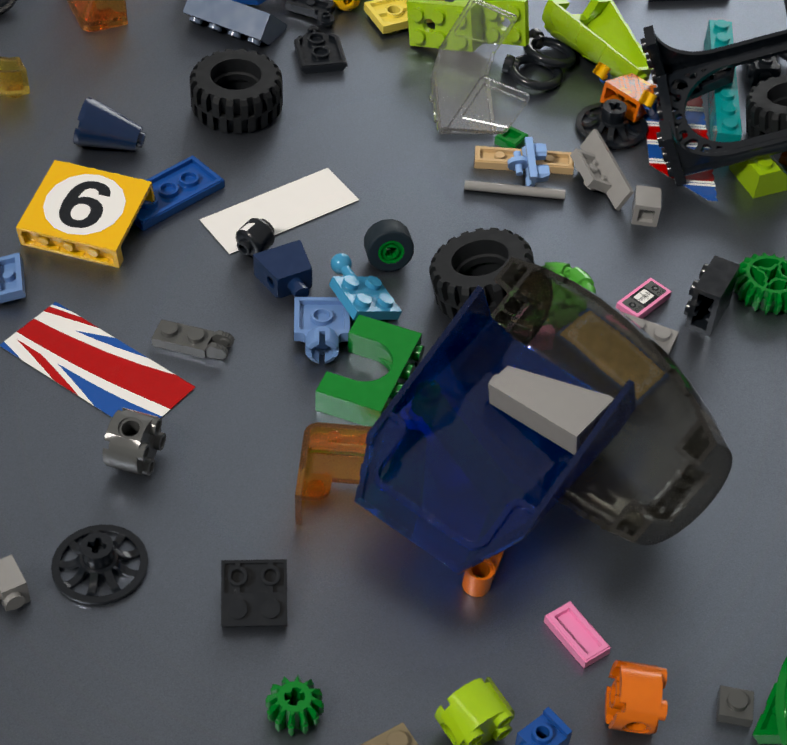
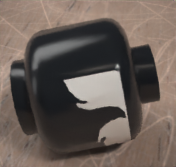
[235,218,275,257]

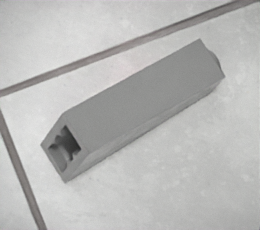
[488,366,615,456]

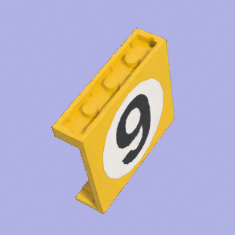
[16,160,155,268]

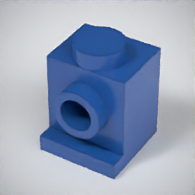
[515,707,572,745]

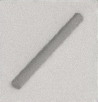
[464,180,566,200]

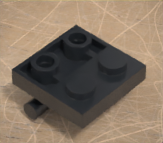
[221,559,287,627]

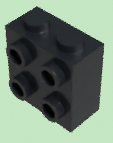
[684,255,740,337]

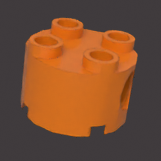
[605,660,668,735]

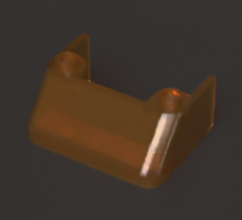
[295,422,427,535]

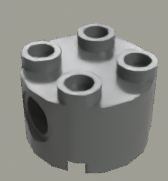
[102,408,166,476]

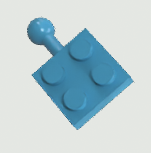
[329,253,402,320]

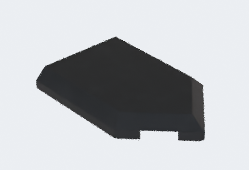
[294,25,347,74]

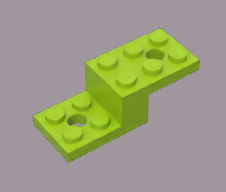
[407,0,529,52]

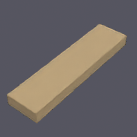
[474,146,574,175]

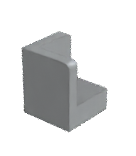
[631,185,662,227]

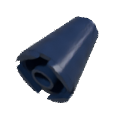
[73,97,146,151]

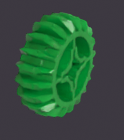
[734,252,787,316]

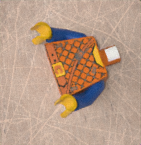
[592,61,658,123]

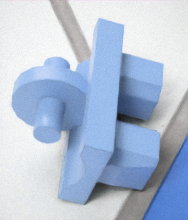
[507,137,550,187]

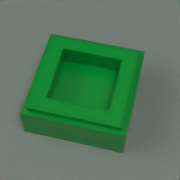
[494,125,529,149]

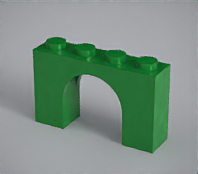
[315,314,425,431]

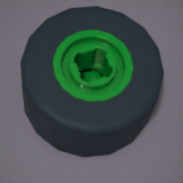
[364,219,414,272]

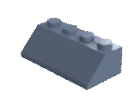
[183,0,287,46]

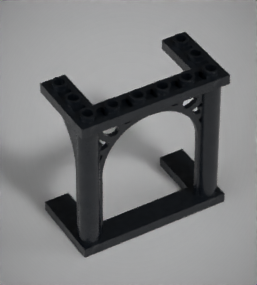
[641,0,787,186]

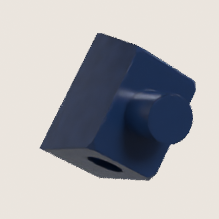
[253,240,312,298]

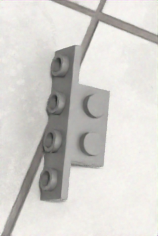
[570,128,634,211]

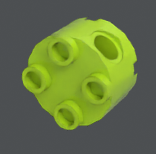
[434,677,515,745]

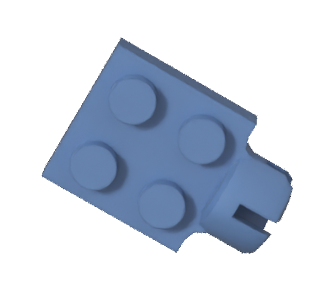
[294,297,350,364]

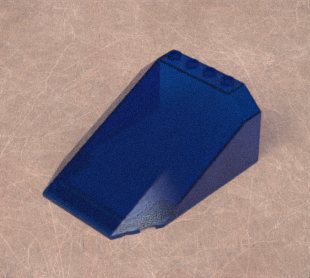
[355,285,636,575]

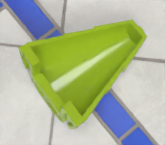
[542,0,653,81]

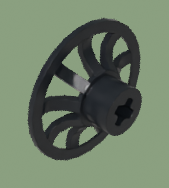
[576,99,648,149]
[51,524,148,605]

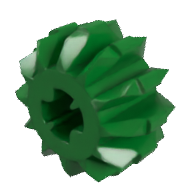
[265,675,324,736]

